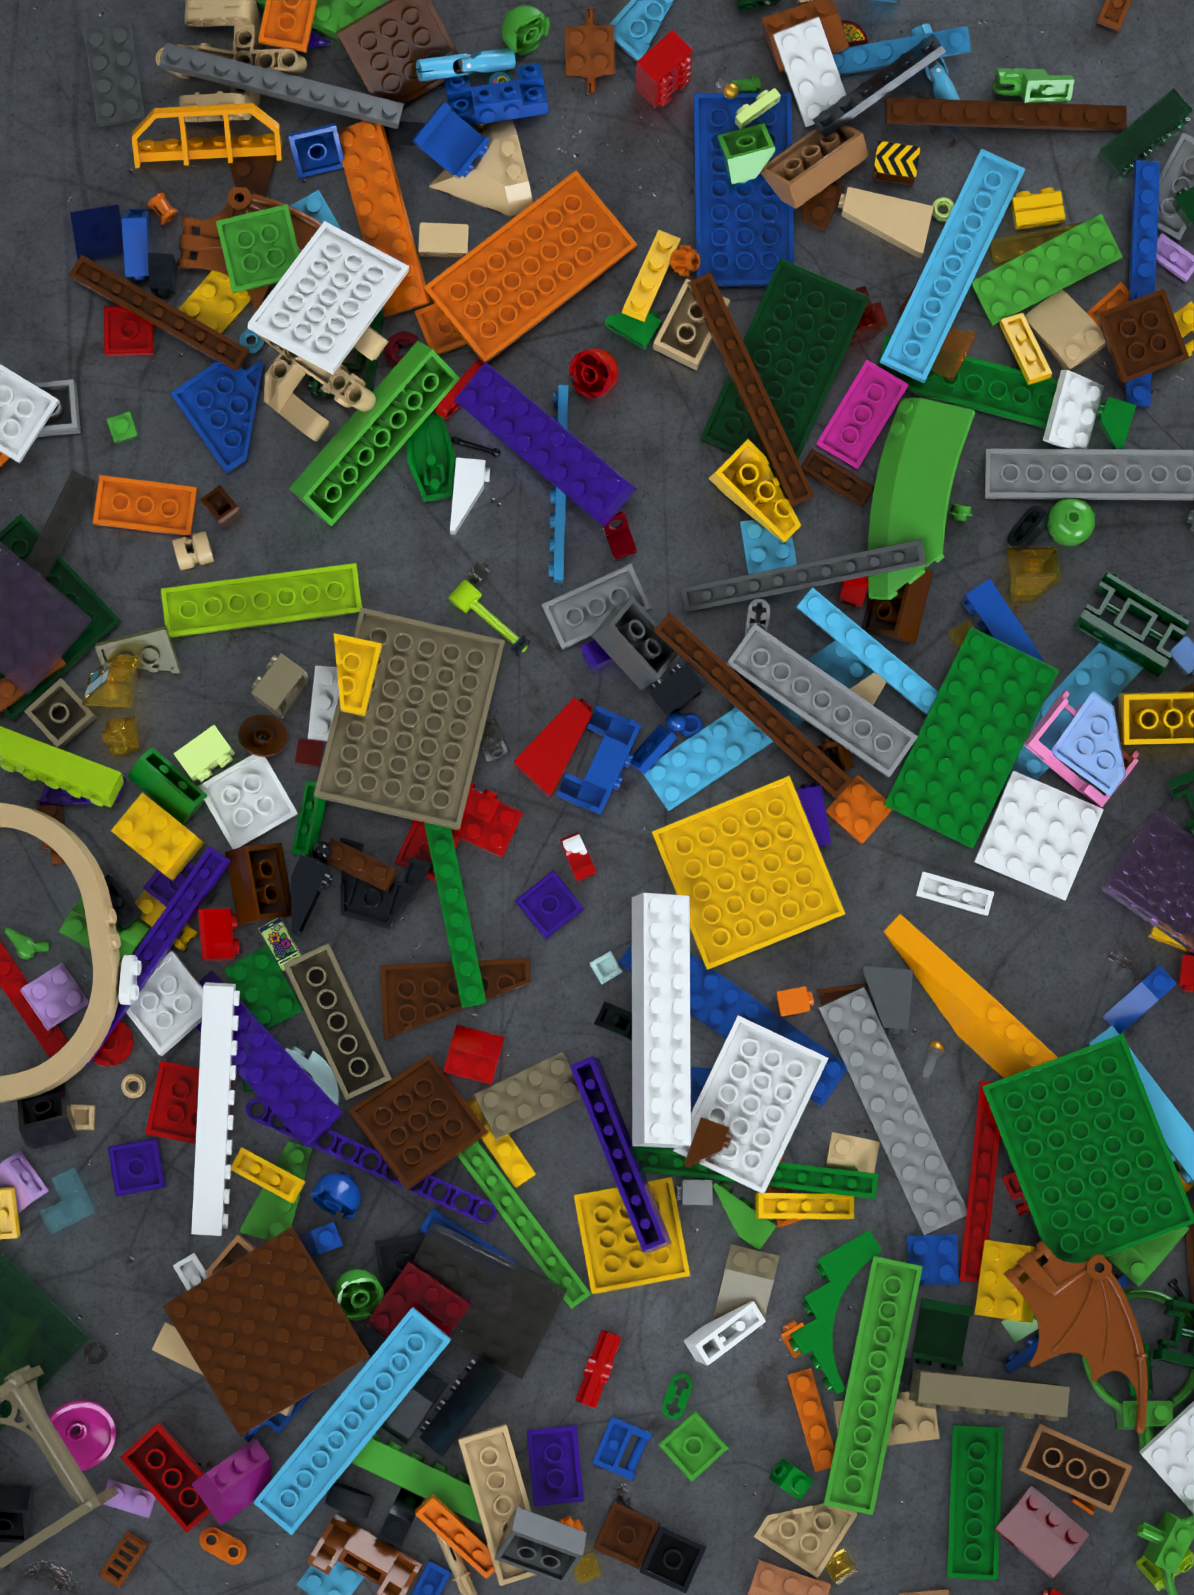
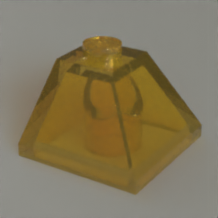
[1007,547,1061,602]

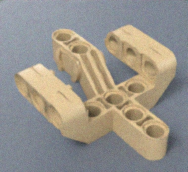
[155,0,307,122]
[255,326,389,442]

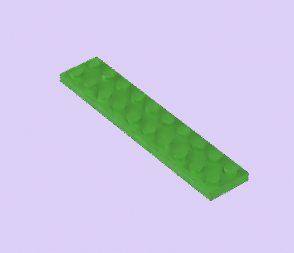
[823,1256,923,1515]

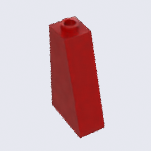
[513,697,593,797]

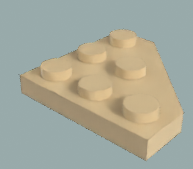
[754,1503,858,1579]

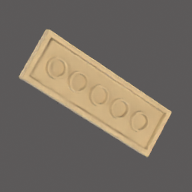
[457,1424,536,1586]

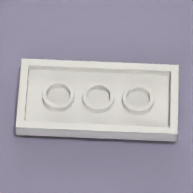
[772,17,846,127]

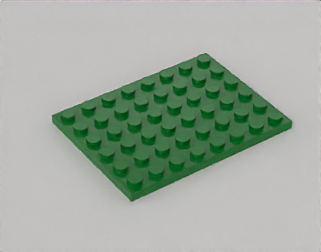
[982,1034,1194,1263]

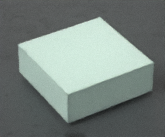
[589,951,623,985]

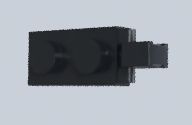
[104,874,144,930]

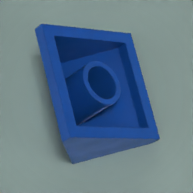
[288,123,344,178]

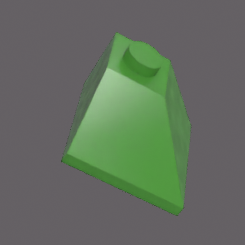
[717,123,775,184]

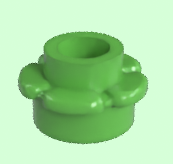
[948,504,973,521]

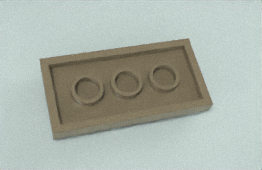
[473,1052,582,1140]

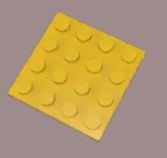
[574,1177,690,1294]

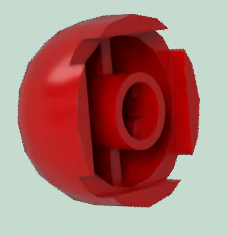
[569,348,619,398]

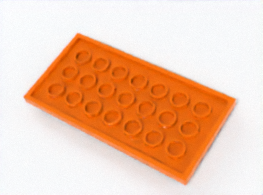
[424,170,638,363]

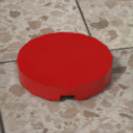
[93,1020,134,1067]

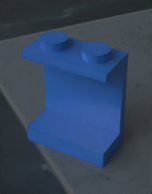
[412,102,490,179]

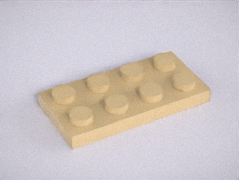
[833,1391,940,1446]

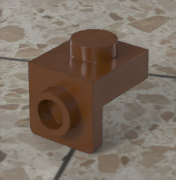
[817,738,854,771]

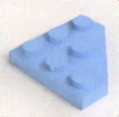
[1051,692,1126,796]

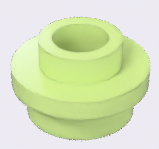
[932,197,955,222]

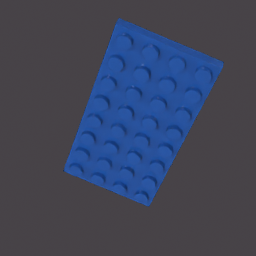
[694,92,794,287]

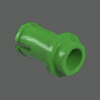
[730,75,761,93]

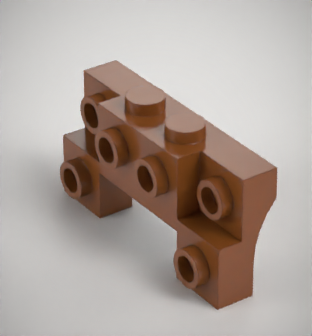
[307,1514,422,1595]

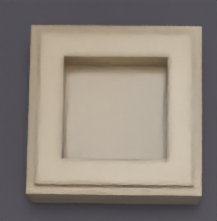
[70,1104,95,1130]

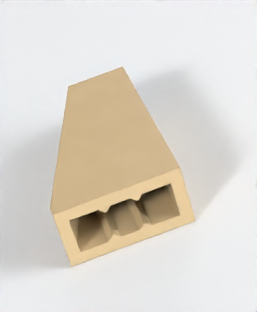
[838,187,934,258]

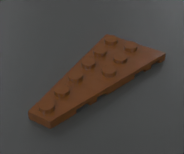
[380,958,531,1040]

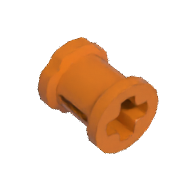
[147,192,179,225]

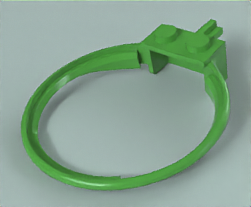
[1082,1289,1194,1451]
[1136,1511,1194,1595]

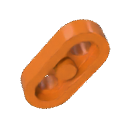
[199,1526,247,1565]

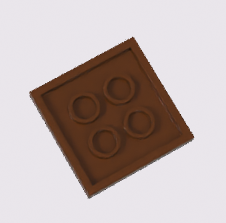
[1096,289,1189,384]

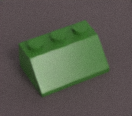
[59,897,152,963]

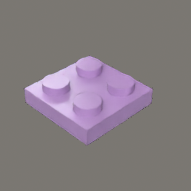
[20,963,89,1031]

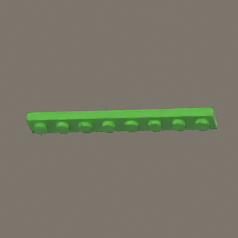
[458,1142,591,1309]

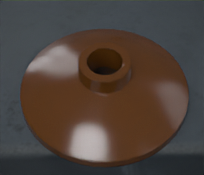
[238,715,288,757]

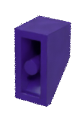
[580,639,614,674]

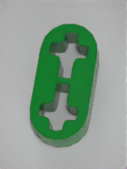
[662,1372,693,1420]

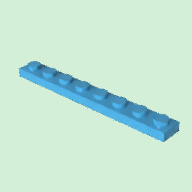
[549,385,568,583]

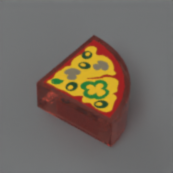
[841,20,868,46]

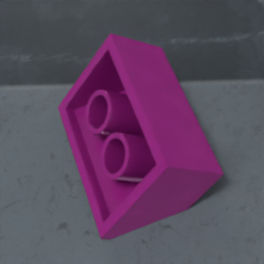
[192,1438,272,1526]

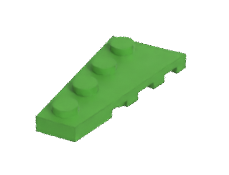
[239,1142,313,1240]

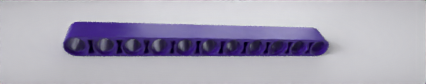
[246,1098,497,1223]

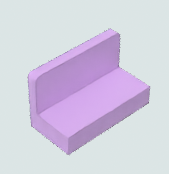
[0,1151,49,1213]

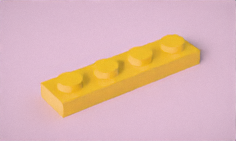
[622,230,681,322]
[465,1096,536,1188]
[755,1193,854,1220]

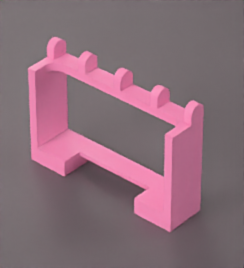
[1023,690,1140,807]

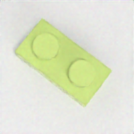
[735,88,781,129]

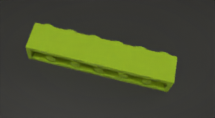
[0,726,124,808]

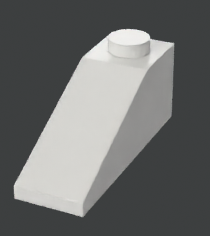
[450,458,491,535]
[684,1301,766,1366]

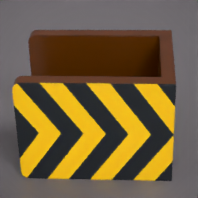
[872,141,920,185]

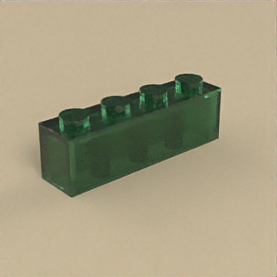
[1097,88,1193,178]

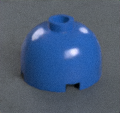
[310,1172,361,1219]

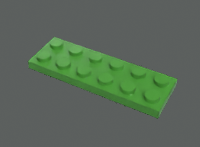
[971,213,1123,326]

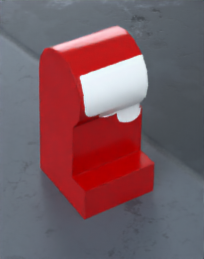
[560,832,597,883]

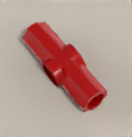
[575,1329,621,1408]

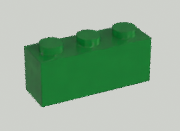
[127,747,208,825]

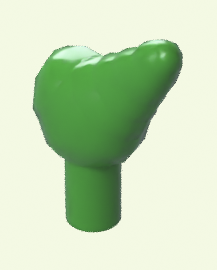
[4,928,49,960]

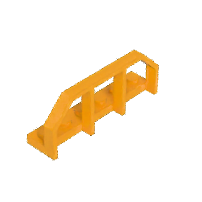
[132,103,283,168]

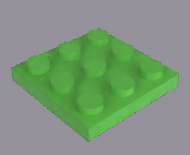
[216,204,300,294]

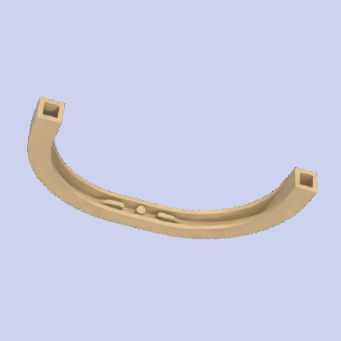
[0,803,121,1103]

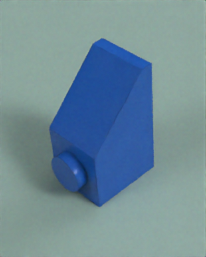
[299,1222,344,1258]

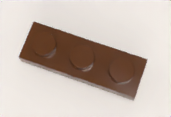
[324,837,398,892]

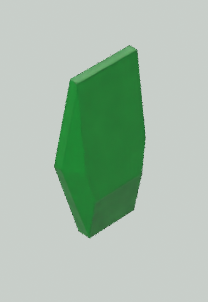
[407,415,456,502]

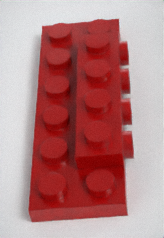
[451,782,523,858]

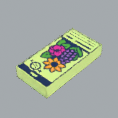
[258,918,301,972]

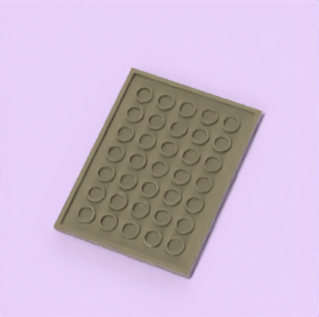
[314,608,505,830]

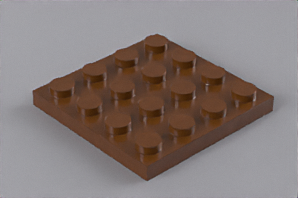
[335,0,461,105]
[348,1054,488,1191]

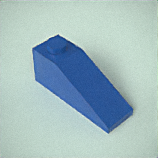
[1102,965,1177,1035]

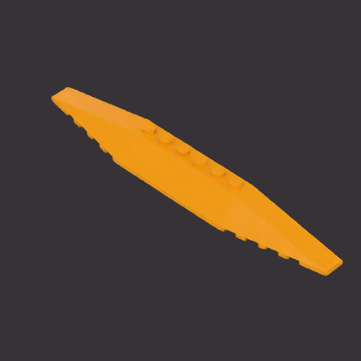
[883,914,1192,1193]

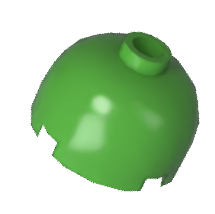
[501,5,550,56]
[1046,498,1095,546]
[332,1269,384,1321]

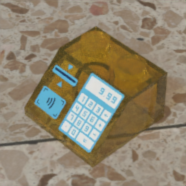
[82,655,139,708]

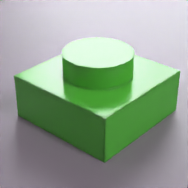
[107,411,138,444]

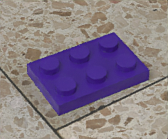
[526,1425,584,1506]

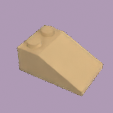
[1024,289,1107,372]

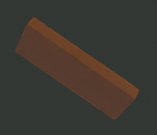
[801,448,874,509]

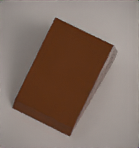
[200,485,243,530]

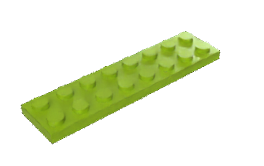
[161,563,362,638]

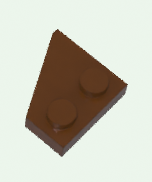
[802,182,845,232]

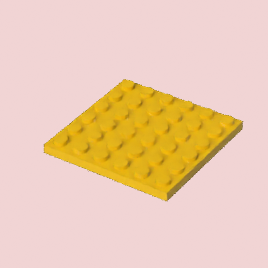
[652,776,846,970]

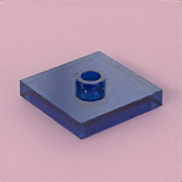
[70,205,124,260]

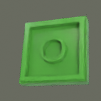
[658,1411,729,1482]

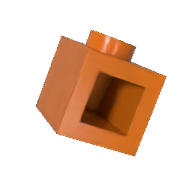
[776,986,814,1017]

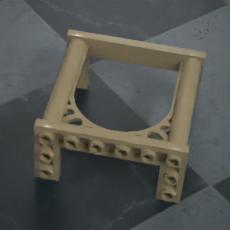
[0,1365,119,1570]

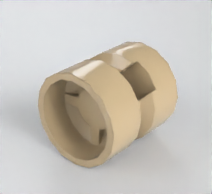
[172,531,215,571]

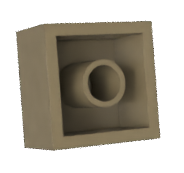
[24,678,97,750]

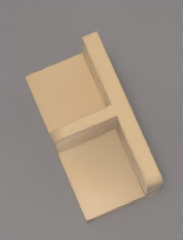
[418,223,469,258]

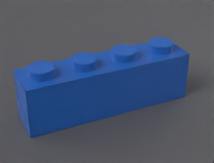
[963,579,1044,662]

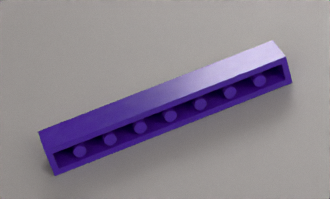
[570,1056,672,1253]

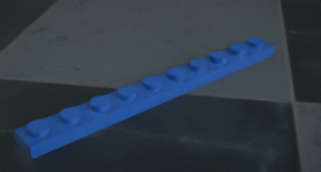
[1124,160,1160,407]

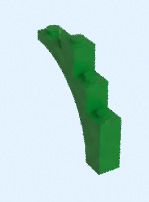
[788,1230,882,1395]

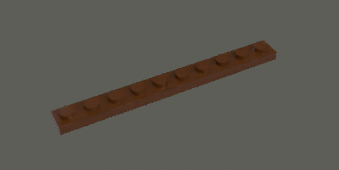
[885,97,1127,132]
[687,272,814,507]
[653,613,853,799]

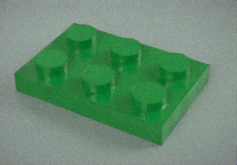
[224,945,304,1030]

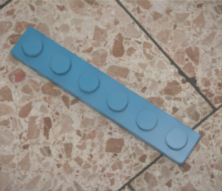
[832,26,972,76]

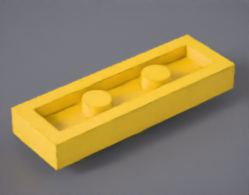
[999,313,1052,385]
[231,1147,305,1204]

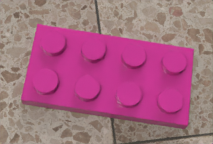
[816,360,909,469]

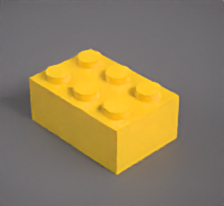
[111,793,204,881]
[974,1240,1041,1323]

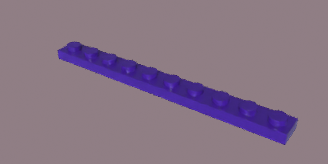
[86,846,231,1066]

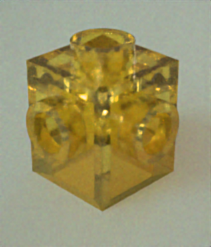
[102,716,140,755]

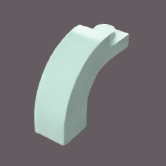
[285,1046,340,1107]

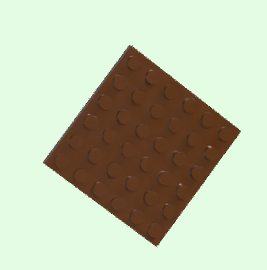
[163,1226,370,1437]

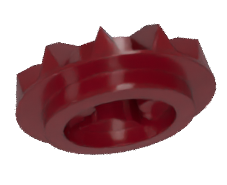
[384,331,421,367]

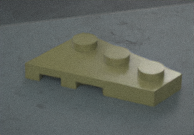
[95,626,181,674]

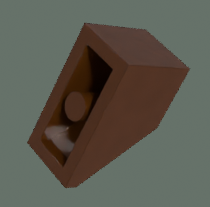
[684,1117,733,1168]

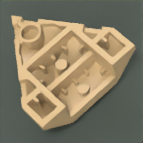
[429,119,533,217]

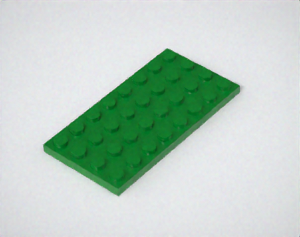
[883,627,1059,849]

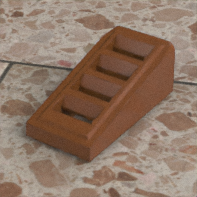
[98,1531,149,1588]

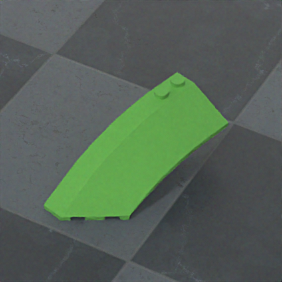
[868,398,975,600]

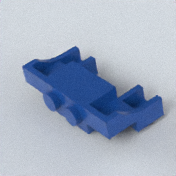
[444,63,549,126]
[556,706,642,816]

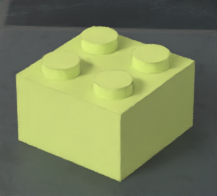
[174,725,235,783]

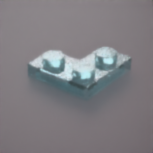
[40,1167,96,1235]

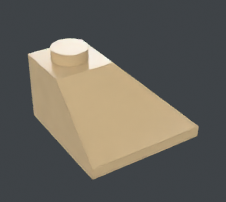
[824,1132,880,1173]

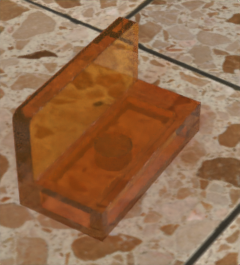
[931,326,977,381]

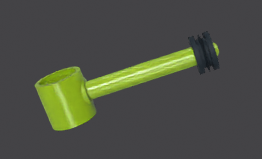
[448,579,531,656]

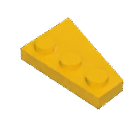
[333,633,382,716]

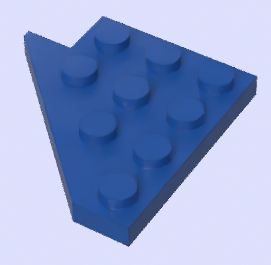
[170,360,265,474]

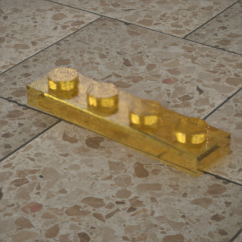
[989,222,1083,266]

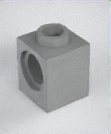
[677,1180,713,1205]

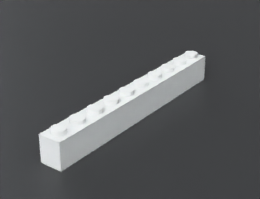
[191,982,240,1236]

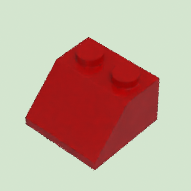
[198,909,240,962]
[443,1025,505,1085]

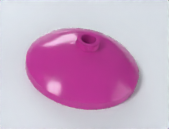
[49,1401,116,1471]

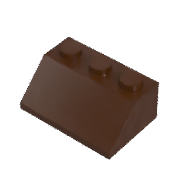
[862,569,933,644]
[225,843,291,925]

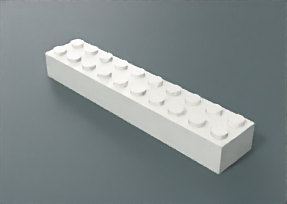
[632,893,691,1148]

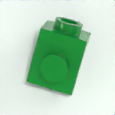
[769,1458,815,1501]

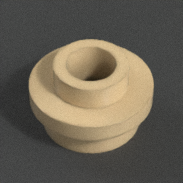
[121,1074,146,1099]

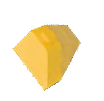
[708,439,801,543]

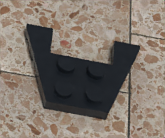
[340,838,433,929]

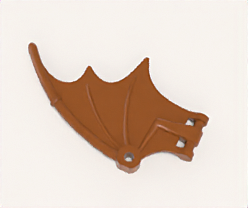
[177,186,323,313]
[1003,1241,1148,1434]

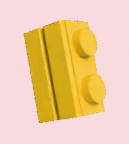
[1011,188,1065,230]

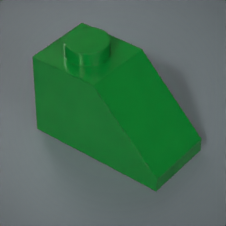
[604,310,662,350]
[1096,397,1136,449]

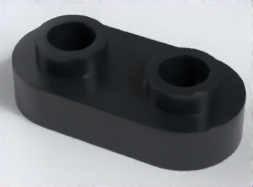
[1007,506,1049,551]

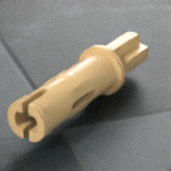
[436,1534,478,1595]

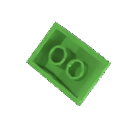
[1106,1226,1190,1287]

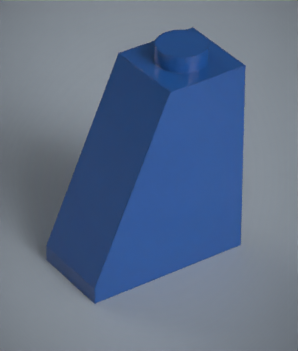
[121,208,151,280]

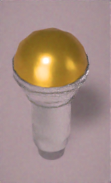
[715,78,739,99]
[922,1041,944,1078]

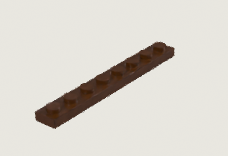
[69,255,250,372]

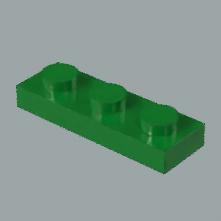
[291,781,326,857]

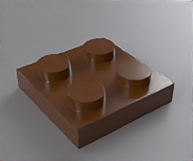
[593,1502,660,1570]

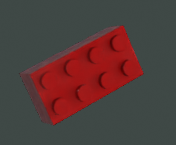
[636,29,693,109]
[120,1422,210,1533]

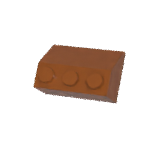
[762,0,849,73]

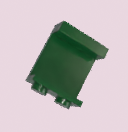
[911,1298,973,1370]

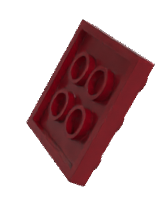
[366,1261,471,1338]

